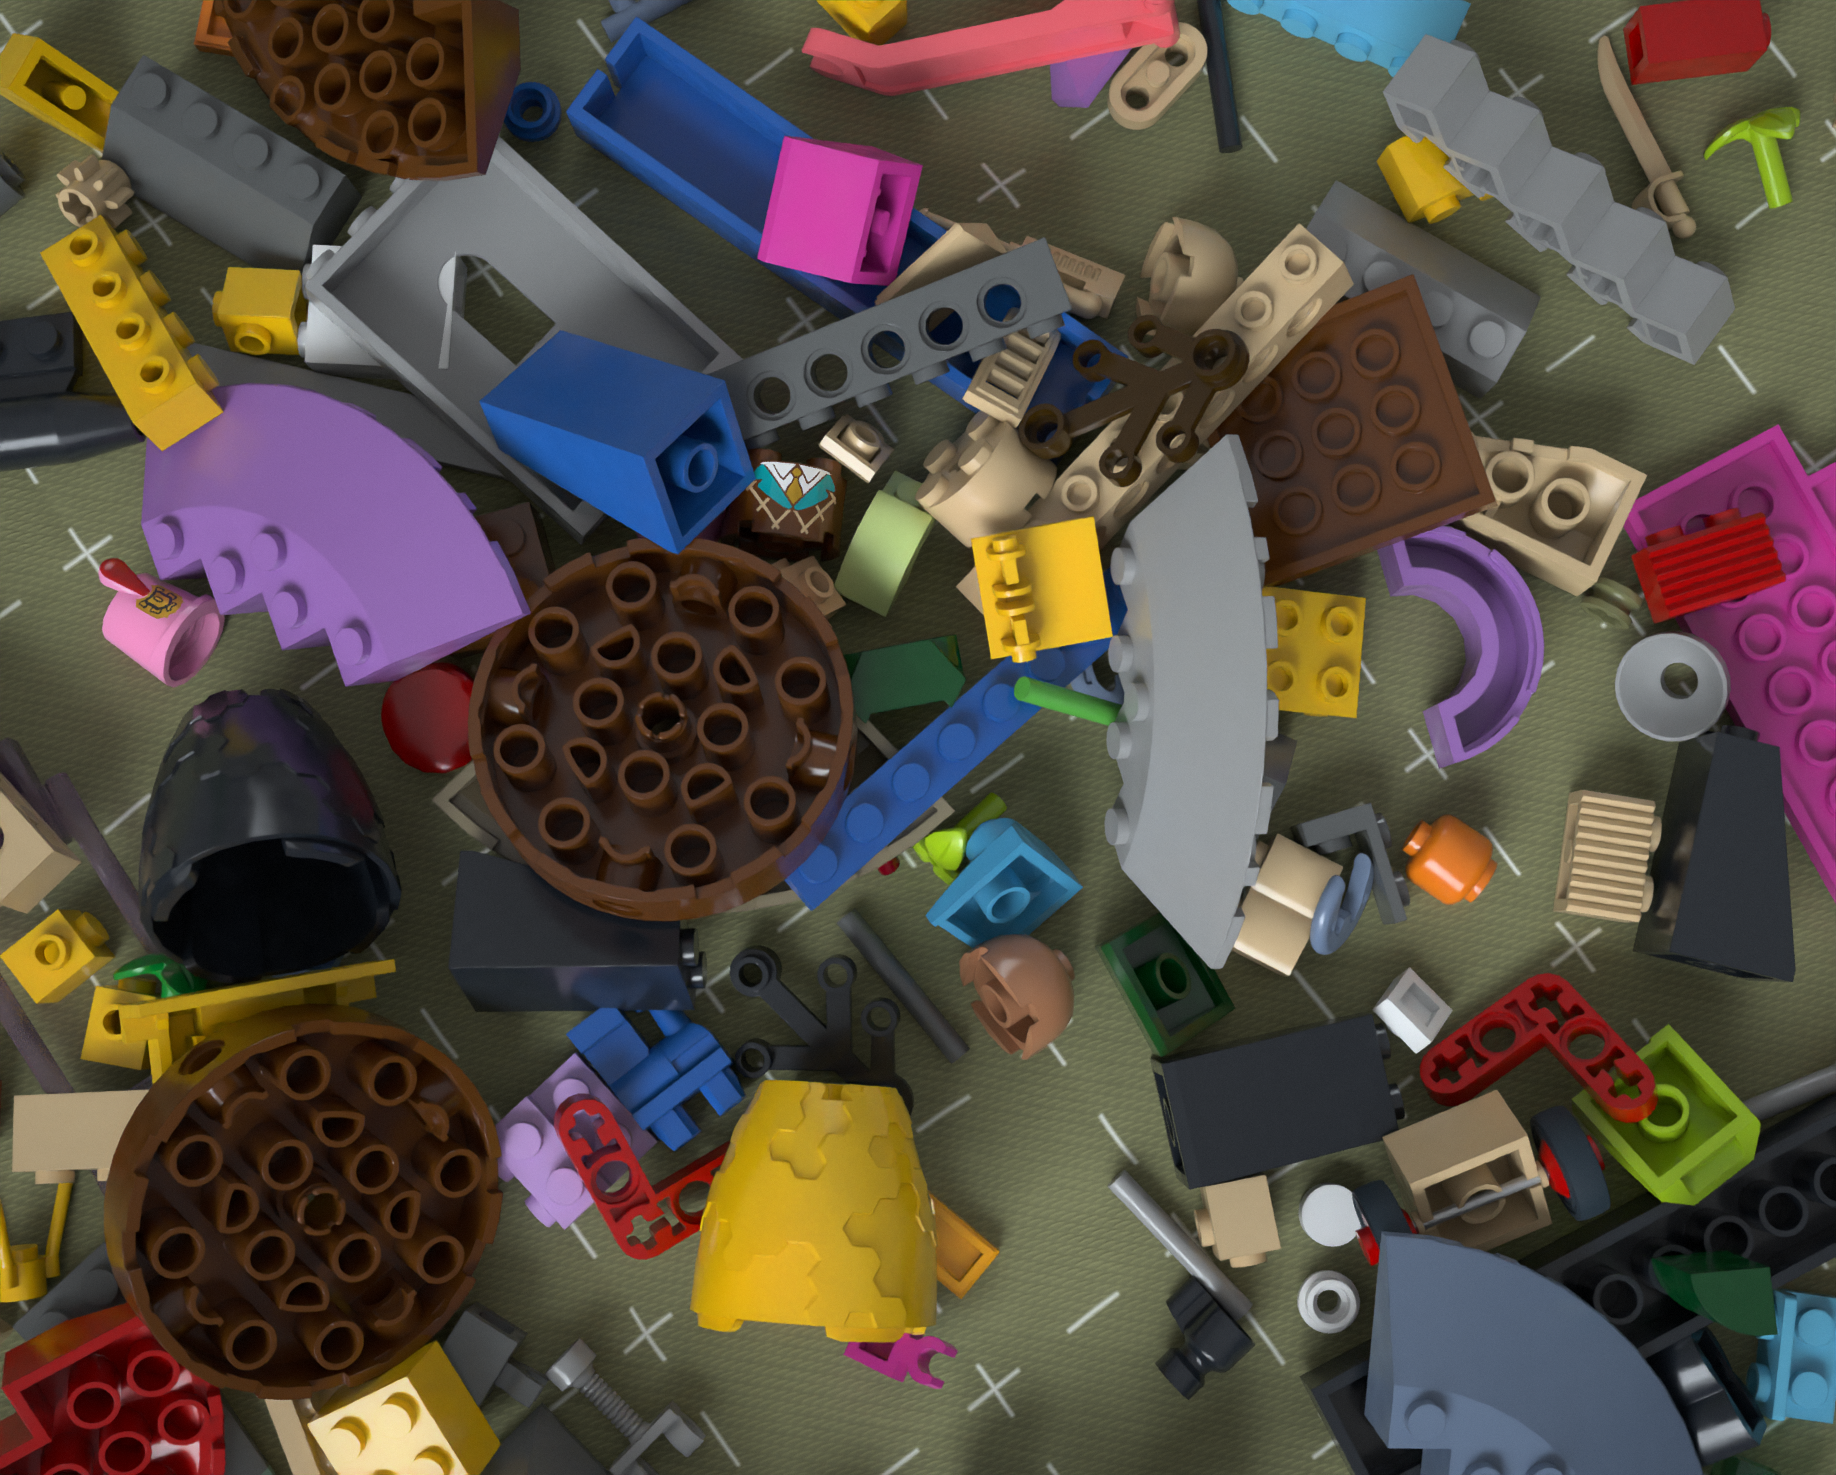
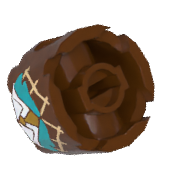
[720,449,847,562]

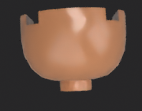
[959,934,1075,1060]

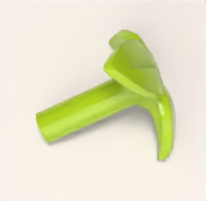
[1703,107,1801,209]
[912,792,1007,885]

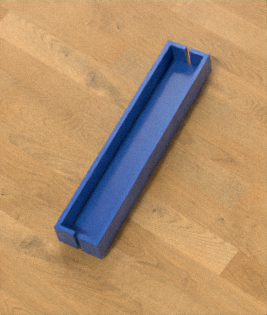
[566,16,1129,467]

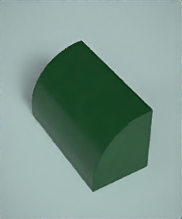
[1651,1251,1778,1336]

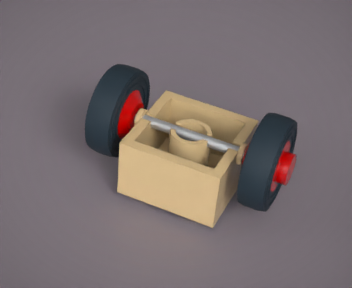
[1352,1090,1611,1266]

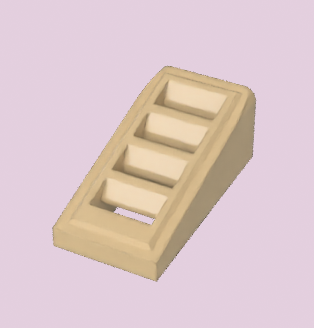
[962,307,1061,429]

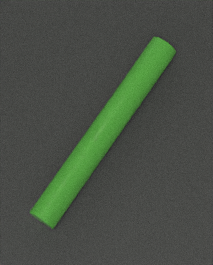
[1014,676,1122,726]

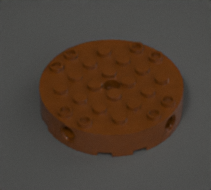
[468,538,858,921]
[104,1003,503,1400]

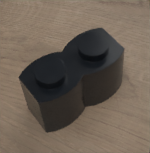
[1645,1326,1767,1467]

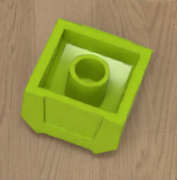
[1572,1024,1761,1206]

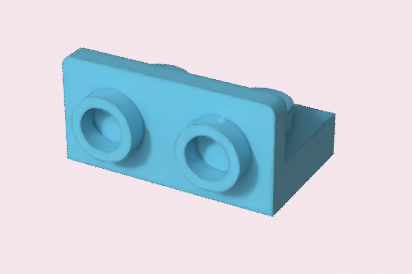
[1746,1288,1836,1424]

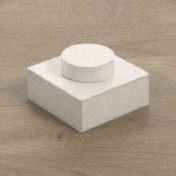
[1372,967,1453,1054]

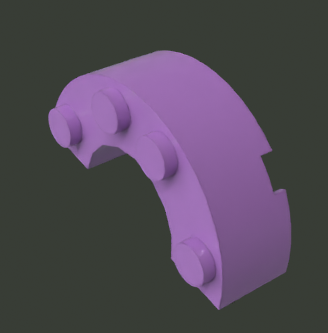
[1377,526,1544,769]

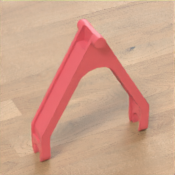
[802,0,1180,96]

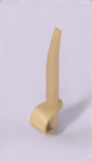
[1598,35,1697,239]

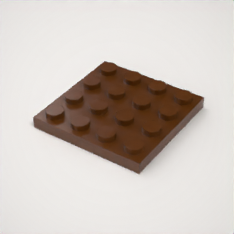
[1207,274,1498,588]

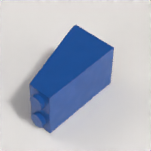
[479,330,756,554]

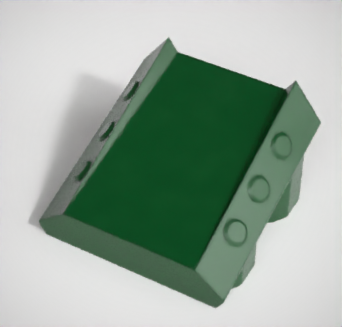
[843,634,966,724]

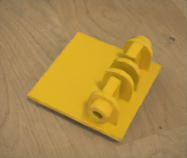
[970,516,1113,663]
[1262,587,1366,718]

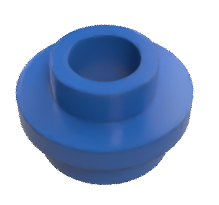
[504,82,562,142]

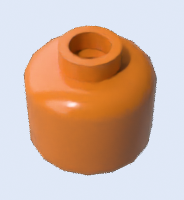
[1401,814,1498,905]

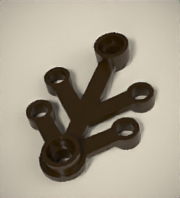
[1019,315,1250,487]

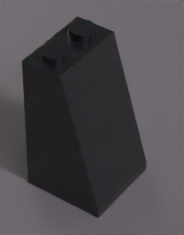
[1633,725,1796,982]
[448,850,707,1012]
[1150,1012,1405,1190]

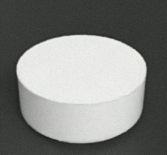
[1298,1182,1361,1247]

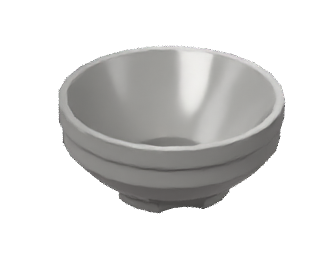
[1615,631,1731,742]

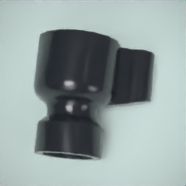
[1155,1276,1256,1400]

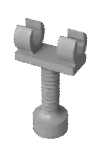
[545,1338,706,1475]

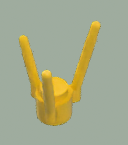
[0,1183,73,1302]

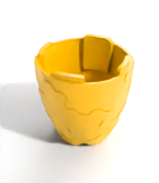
[690,1080,938,1342]

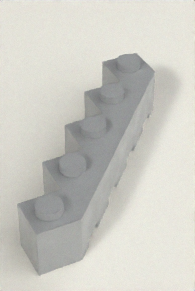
[1383,34,1735,365]

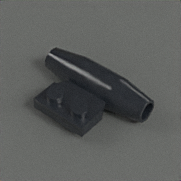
[0,312,146,472]

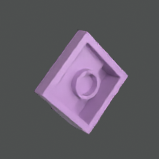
[495,1052,660,1230]

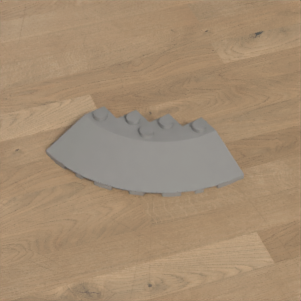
[1105,434,1279,969]

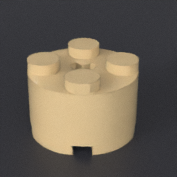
[915,410,1057,552]

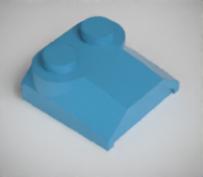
[926,818,1083,948]

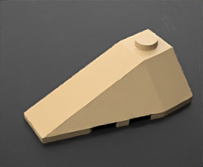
[1448,432,1647,597]

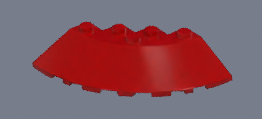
[0,1302,226,1475]

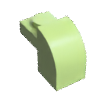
[834,470,937,617]

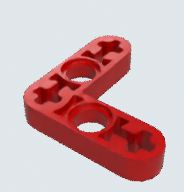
[1419,973,1658,1123]
[554,1093,731,1260]

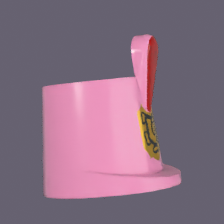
[98,558,225,688]

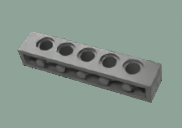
[707,237,1073,450]

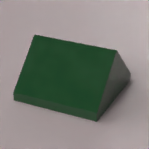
[1095,911,1236,1057]

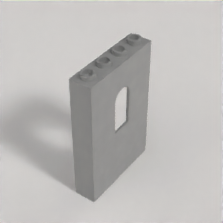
[304,136,743,545]

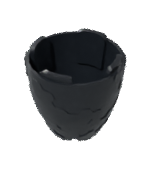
[138,688,402,984]

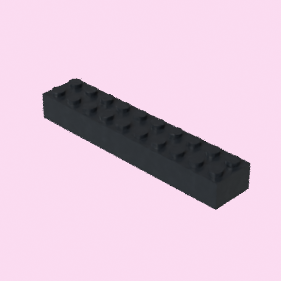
[1299,1093,1836,1475]

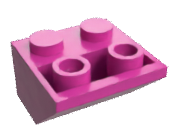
[757,136,923,286]

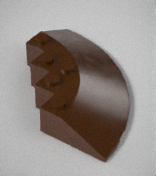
[213,0,521,181]

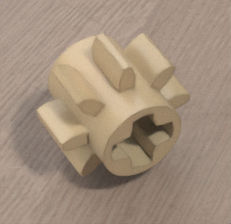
[55,154,134,228]

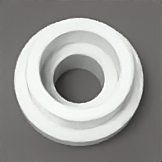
[1297,1270,1360,1334]

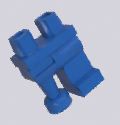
[566,1008,747,1151]

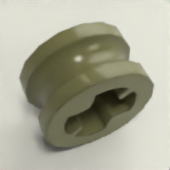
[1580,577,1643,630]

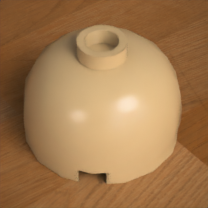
[1136,217,1244,337]

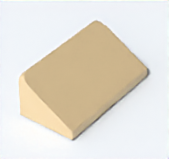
[874,223,1007,332]

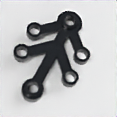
[730,945,914,1116]

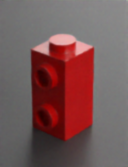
[1623,0,1771,85]

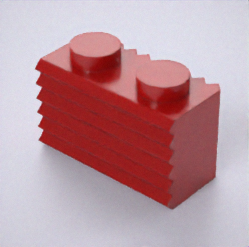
[1631,507,1786,624]

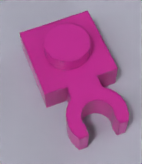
[843,1333,958,1389]

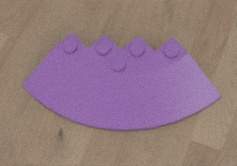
[141,383,531,687]

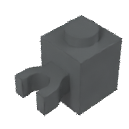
[442,1301,549,1408]

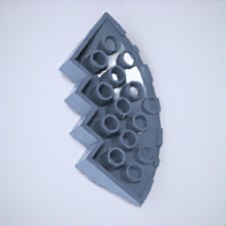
[1364,1231,1704,1475]

